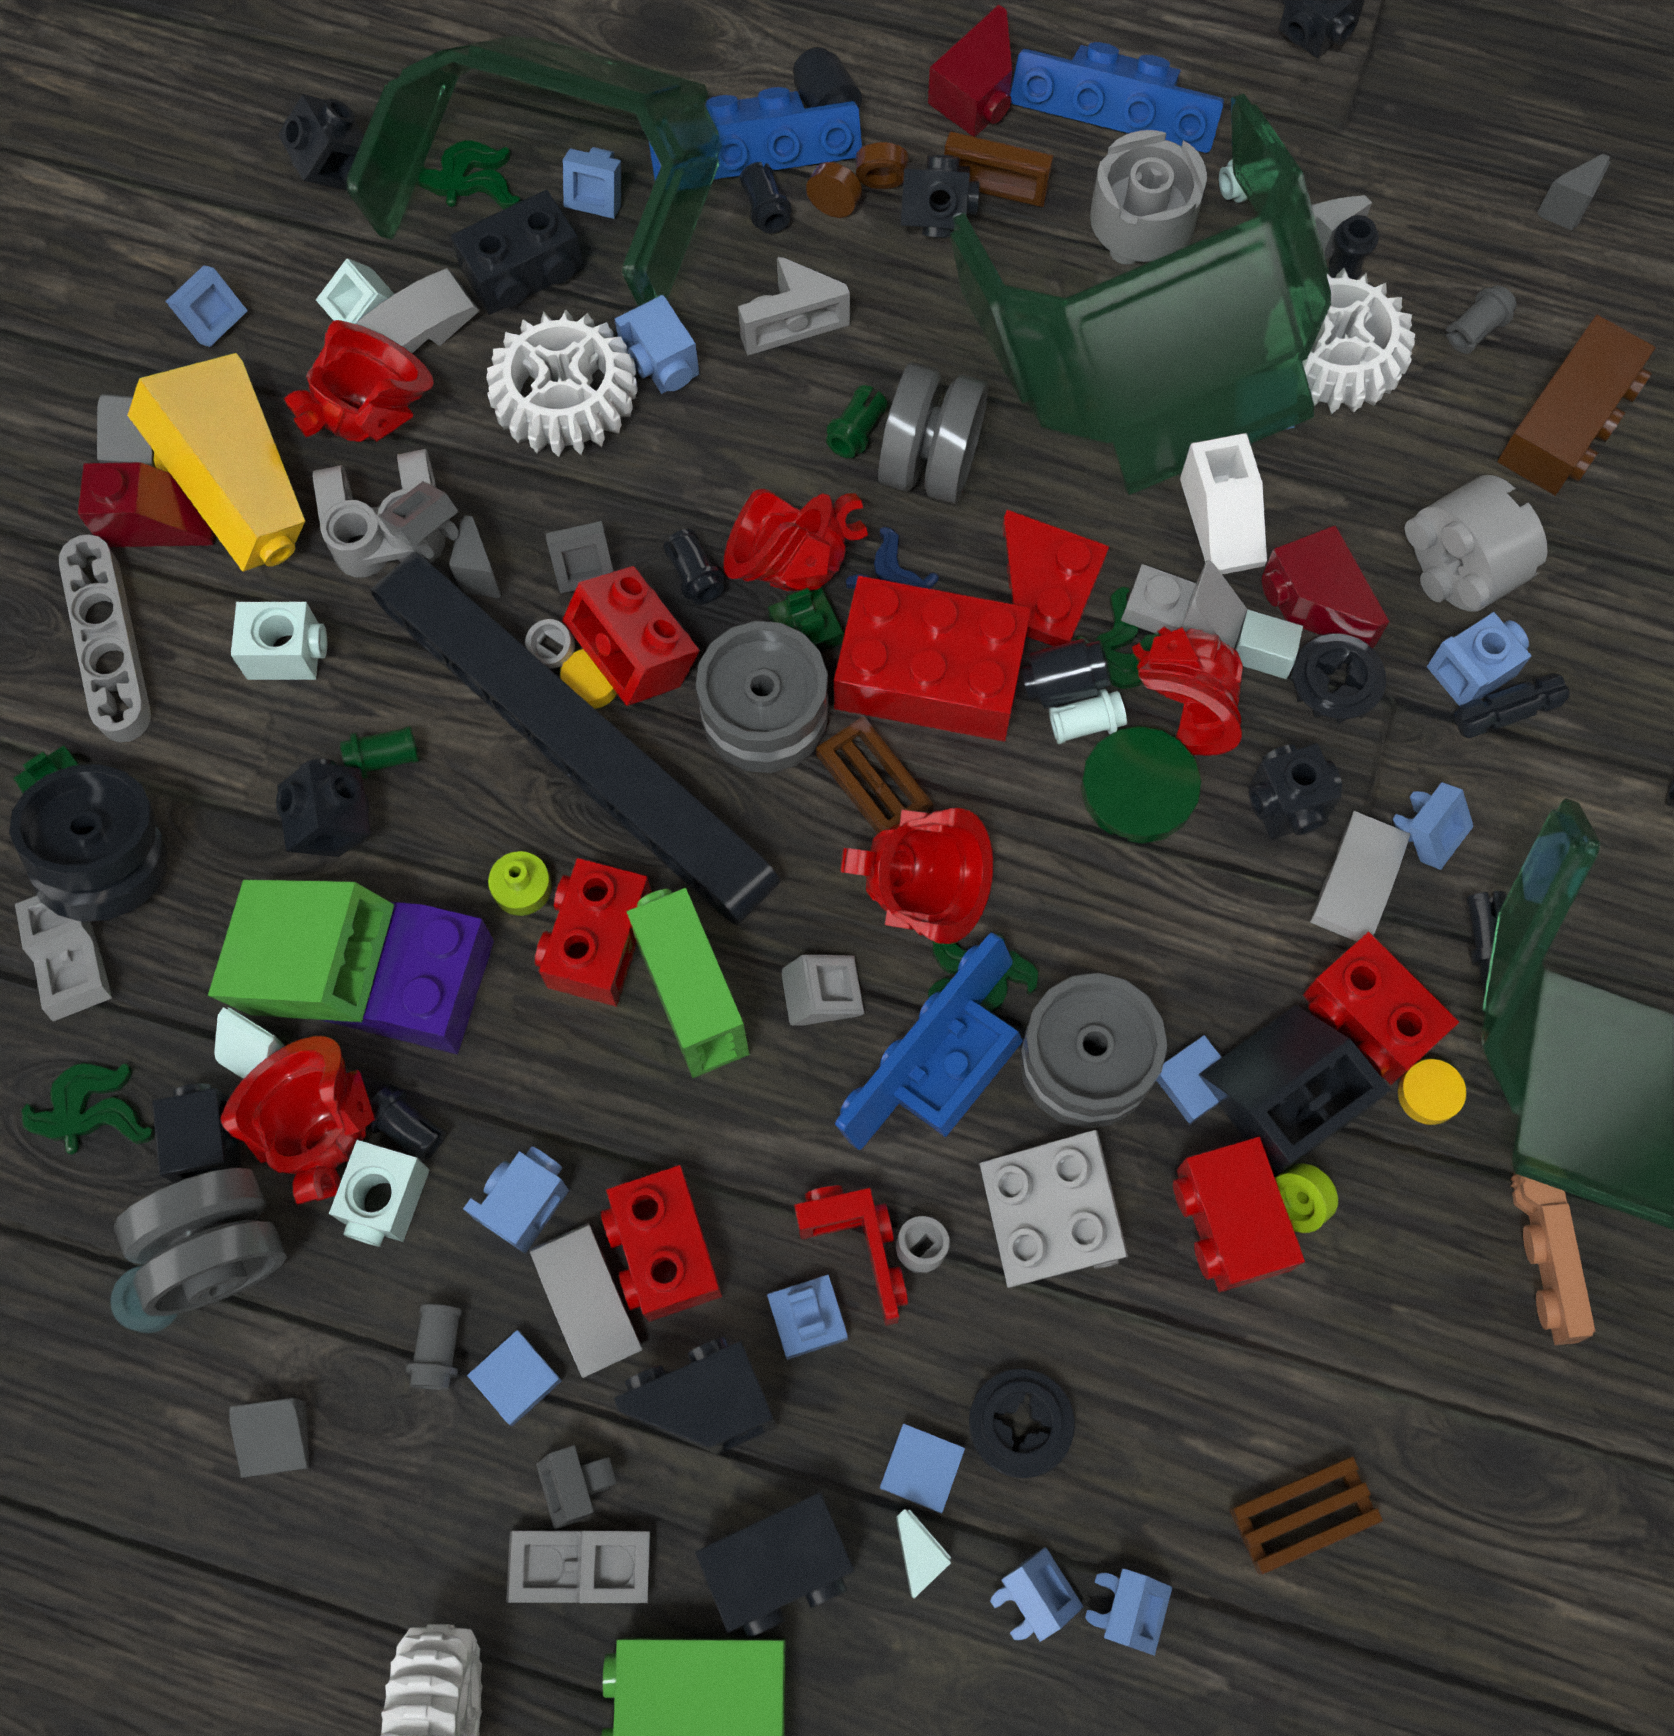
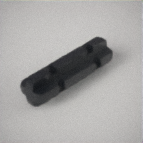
[1454,673,1570,738]

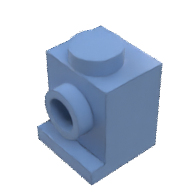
[615,295,699,394]
[1427,612,1531,706]
[463,1146,570,1254]

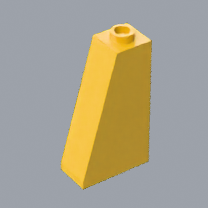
[127,353,305,572]

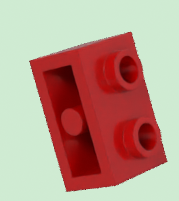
[562,566,700,706]
[535,858,652,1007]
[1303,931,1459,1085]
[1173,1137,1305,1293]
[600,1165,722,1322]

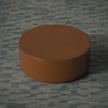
[856,142,909,189]
[806,162,862,218]

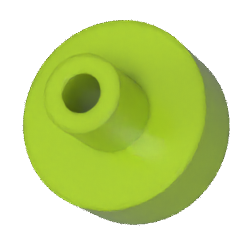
[488,851,552,916]
[1275,1163,1338,1233]

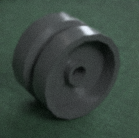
[878,362,989,505]
[696,621,828,773]
[1019,973,1168,1129]
[113,1168,287,1316]

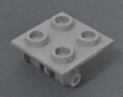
[979,1130,1128,1288]

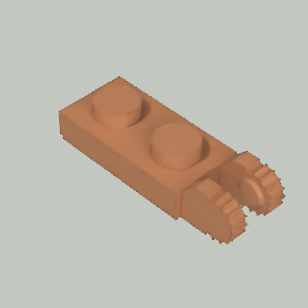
[1510,1155,1596,1345]

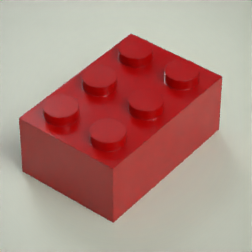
[834,576,1031,742]

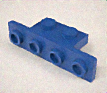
[1010,42,1224,153]
[648,87,862,188]
[835,932,1023,1150]

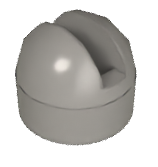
[525,619,575,668]
[896,1216,950,1273]

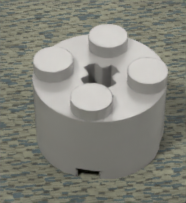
[1090,130,1207,265]
[1405,475,1548,612]

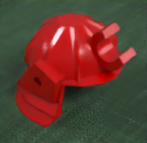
[284,320,434,442]
[723,489,868,591]
[1132,626,1243,756]
[840,808,993,944]
[221,1036,375,1204]

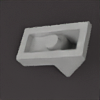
[738,257,850,356]
[1121,560,1247,649]

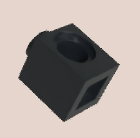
[152,1083,242,1184]

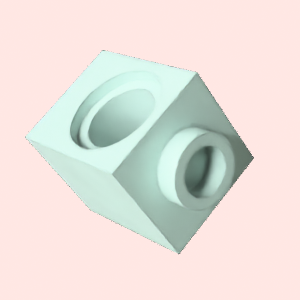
[231,602,327,680]
[329,1140,429,1247]

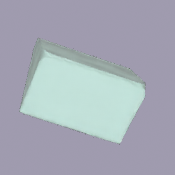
[316,258,394,324]
[1235,609,1303,679]
[214,1007,285,1079]
[896,1509,951,1598]

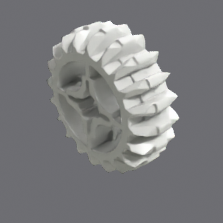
[1262,268,1415,414]
[486,310,638,457]
[381,1624,483,1736]

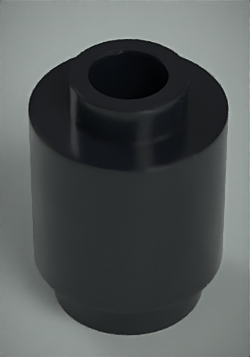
[793,47,862,108]
[1022,638,1112,709]

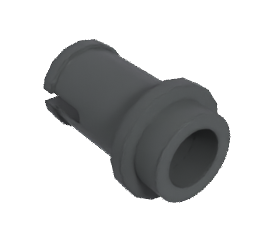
[1446,285,1517,354]
[406,1304,462,1390]

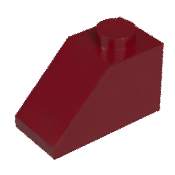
[928,5,1012,137]
[78,462,215,547]
[1262,525,1389,648]

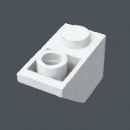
[1180,433,1267,575]

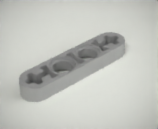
[59,534,151,743]

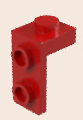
[794,1185,908,1326]

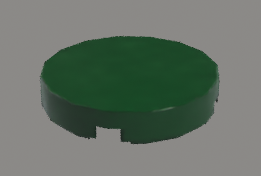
[1081,726,1201,844]

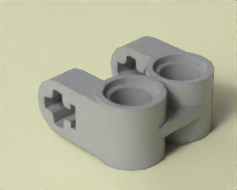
[313,449,445,577]

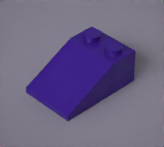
[321,902,494,1055]

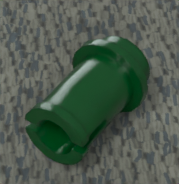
[826,385,888,458]
[340,726,419,779]

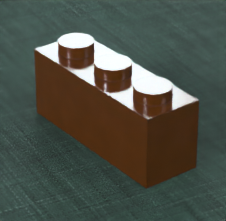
[1497,314,1656,496]

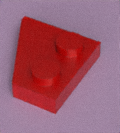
[1002,510,1109,647]

